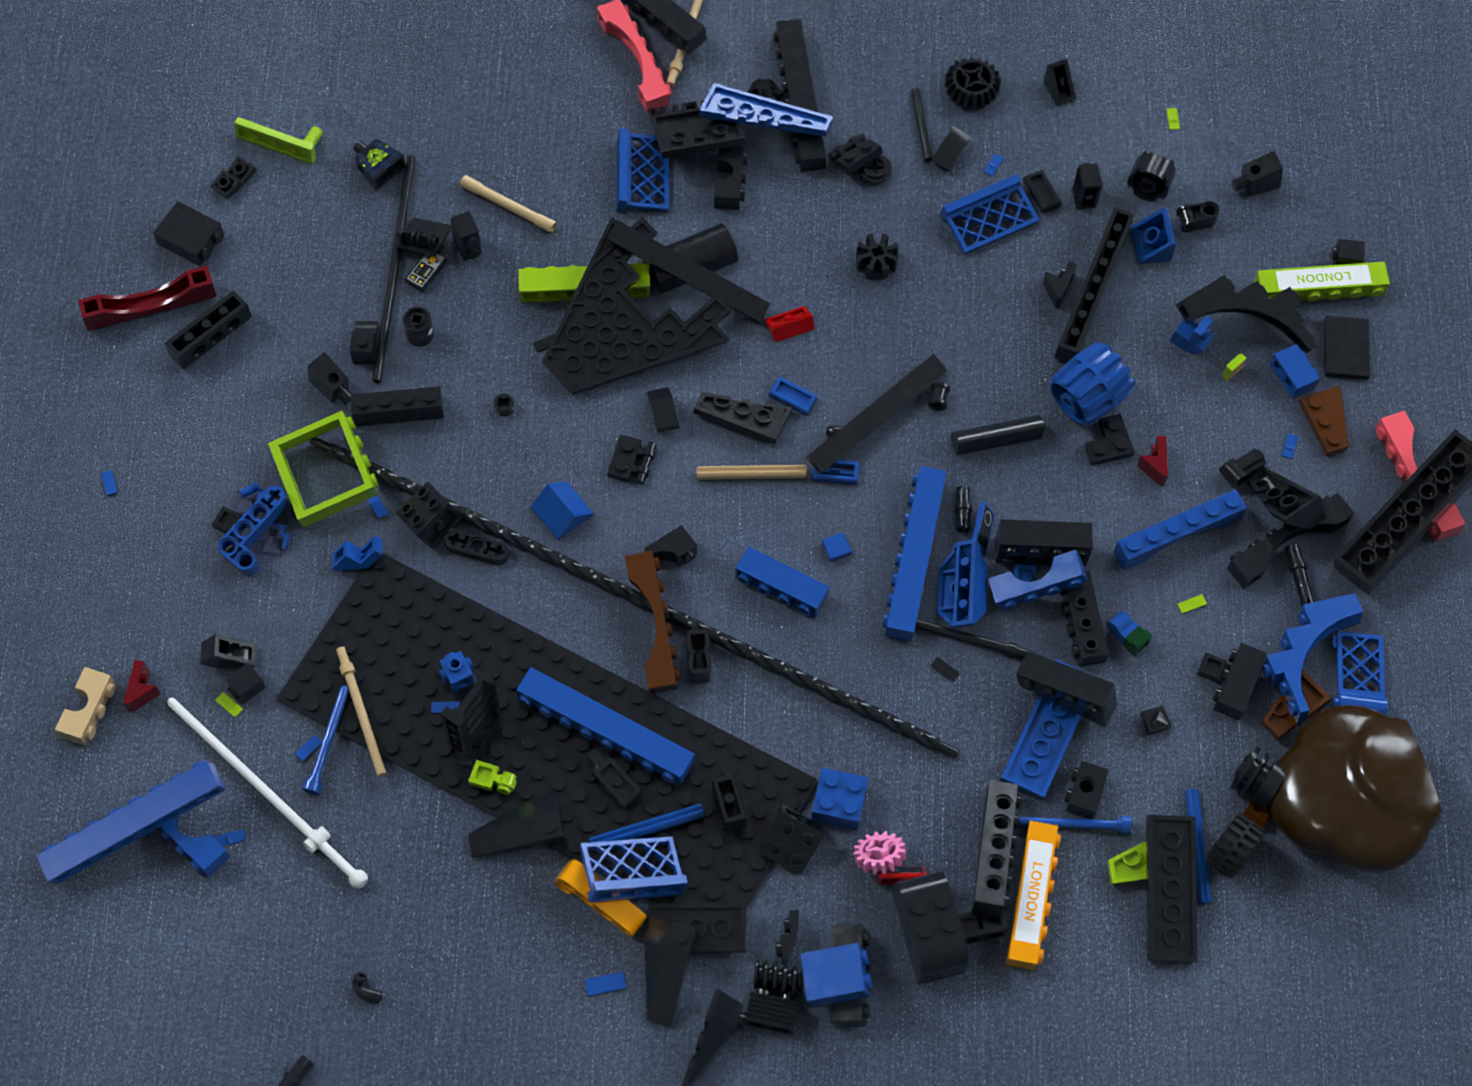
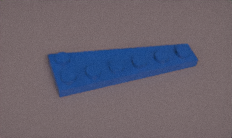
[699,83,833,137]

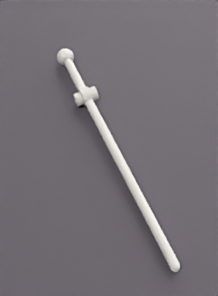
[167,698,368,888]

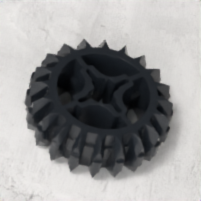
[944,56,1001,110]

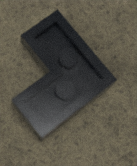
[1084,414,1135,466]

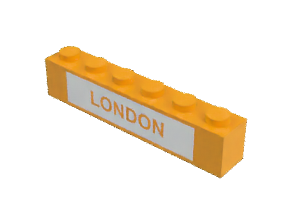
[1006,821,1061,970]

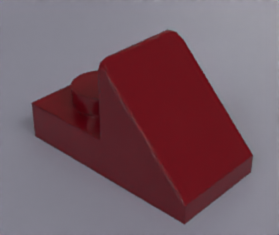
[1137,436,1168,486]
[123,660,160,712]

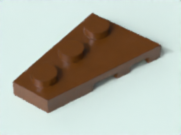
[1299,386,1348,457]
[1262,669,1331,741]

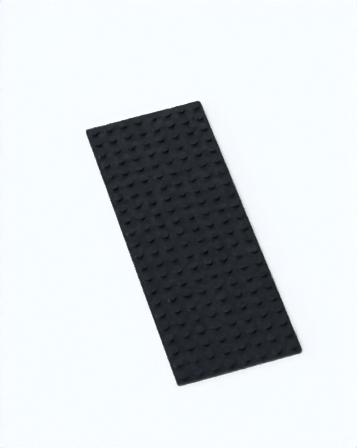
[278,553,817,910]

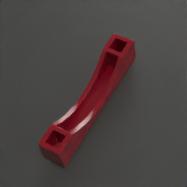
[78,265,217,331]

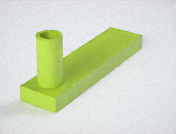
[234,117,323,164]

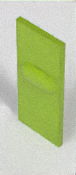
[1166,108,1180,130]
[1177,594,1207,614]
[215,692,243,717]

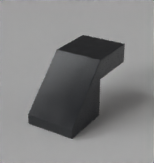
[647,387,679,433]

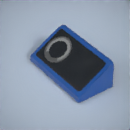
[972,501,995,554]

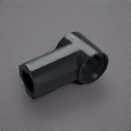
[1219,448,1266,488]

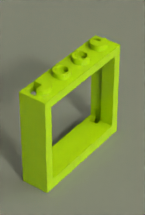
[268,411,379,527]

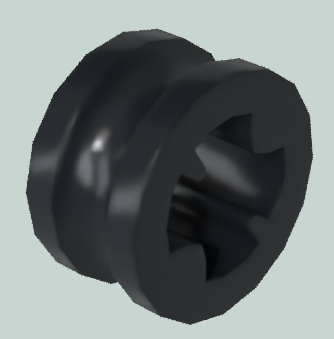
[494,393,514,416]

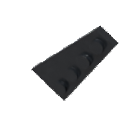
[693,392,792,445]

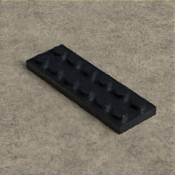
[1146,815,1198,963]

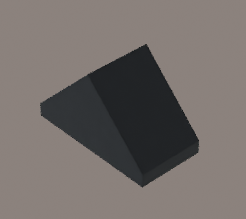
[1043,58,1076,105]

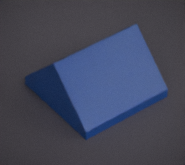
[1131,207,1176,264]
[531,481,594,540]

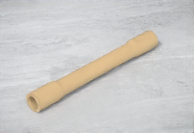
[460,175,557,233]

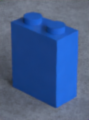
[801,943,872,1008]

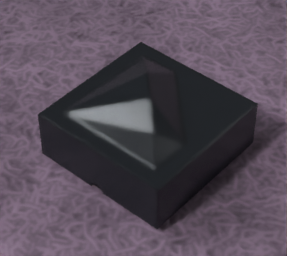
[1140,705,1172,735]

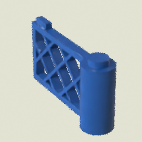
[1331,631,1388,715]

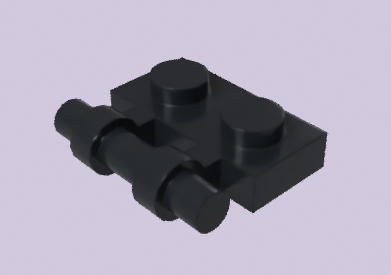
[828,133,883,174]
[607,434,657,485]

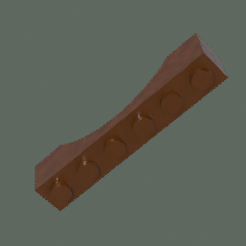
[625,551,681,693]

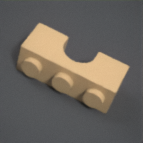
[55,667,116,746]

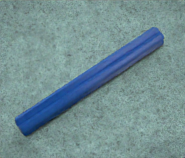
[1185,789,1211,905]
[589,804,704,851]

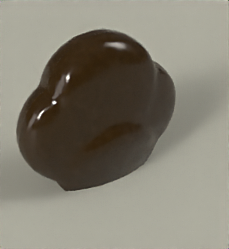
[1269,705,1442,873]

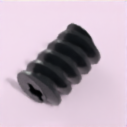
[753,959,804,997]

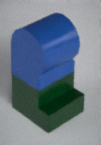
[1107,611,1152,657]

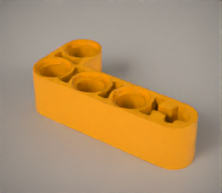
[554,859,647,937]

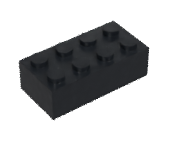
[995,519,1093,567]

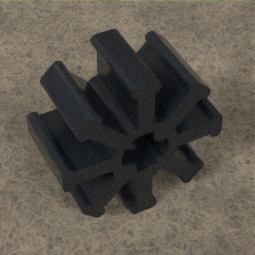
[856,233,899,281]

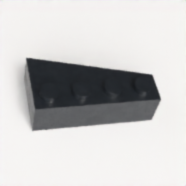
[1016,651,1117,728]

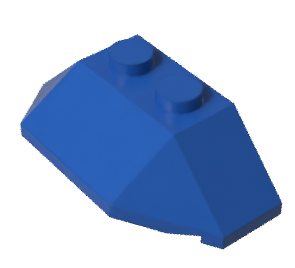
[937,539,988,628]

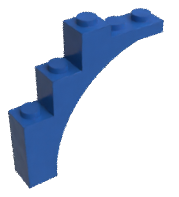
[1262,593,1363,723]

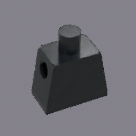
[1231,151,1283,196]
[308,352,352,405]

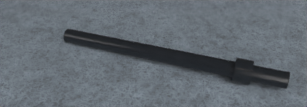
[915,619,1035,658]

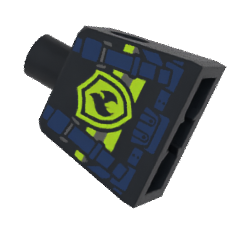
[353,139,406,191]

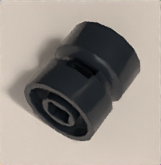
[403,307,434,346]

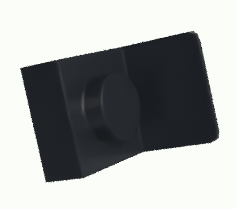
[1043,261,1077,309]

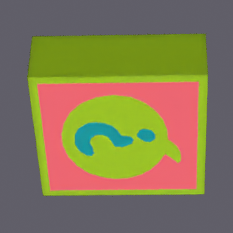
[1222,353,1247,381]

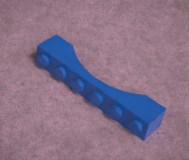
[1113,489,1247,571]

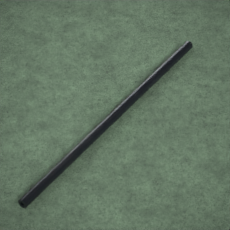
[372,155,415,383]

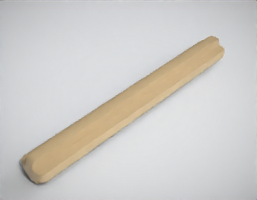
[696,465,807,480]

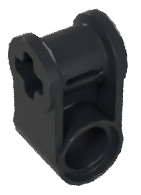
[1176,201,1220,233]

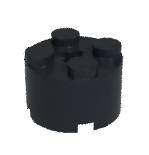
[1127,151,1176,202]

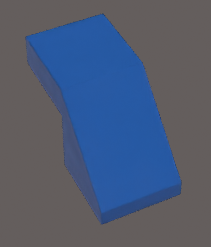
[332,535,382,571]

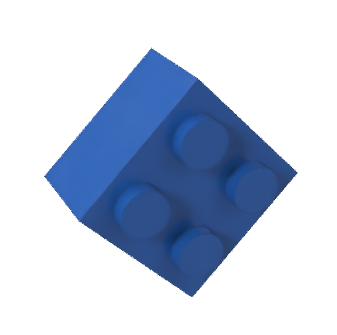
[811,767,869,831]

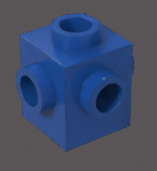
[438,651,474,692]

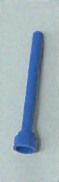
[301,685,349,795]
[1018,816,1132,835]

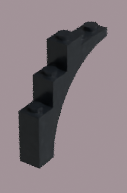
[1175,275,1317,353]

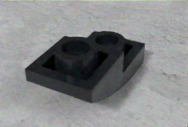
[931,126,971,172]
[210,156,257,198]
[776,910,799,965]

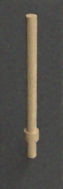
[666,0,703,87]
[336,647,386,777]

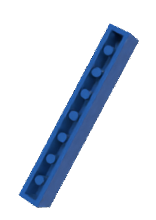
[882,466,947,642]
[516,667,695,785]
[37,761,226,884]

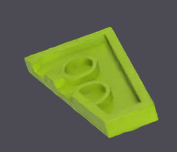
[1107,841,1147,885]

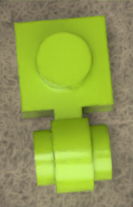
[468,760,517,795]

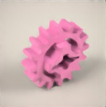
[854,831,906,875]

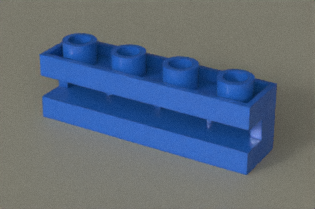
[735,546,830,617]

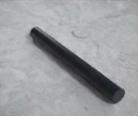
[911,87,932,162]

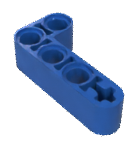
[218,485,289,576]

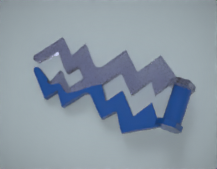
[236,481,291,555]

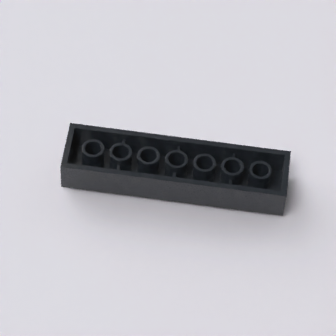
[1333,429,1472,595]

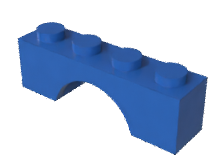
[988,550,1088,610]
[158,817,230,877]

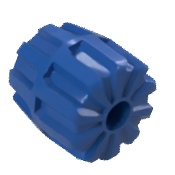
[1049,342,1135,427]

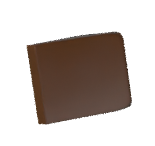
[1243,800,1271,828]

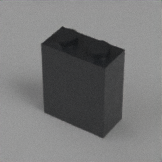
[153,201,224,266]

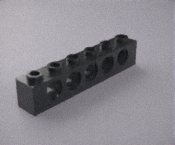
[971,780,1021,919]

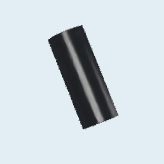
[951,415,1045,456]

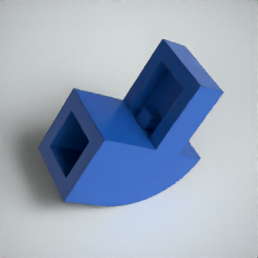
[1170,316,1215,354]

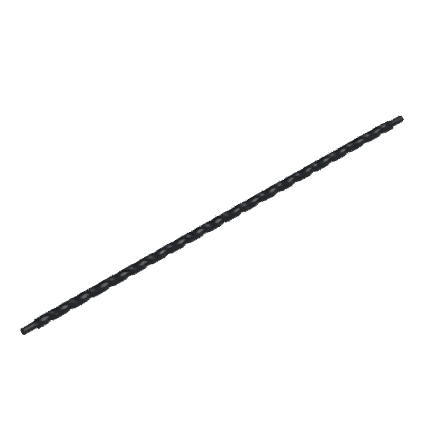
[310,437,960,758]

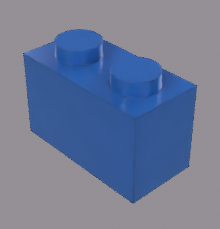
[1270,344,1320,399]

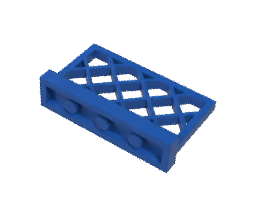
[616,128,669,212]
[940,174,1040,255]
[579,836,688,903]

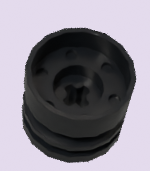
[1230,746,1285,809]

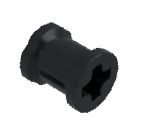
[927,382,950,411]

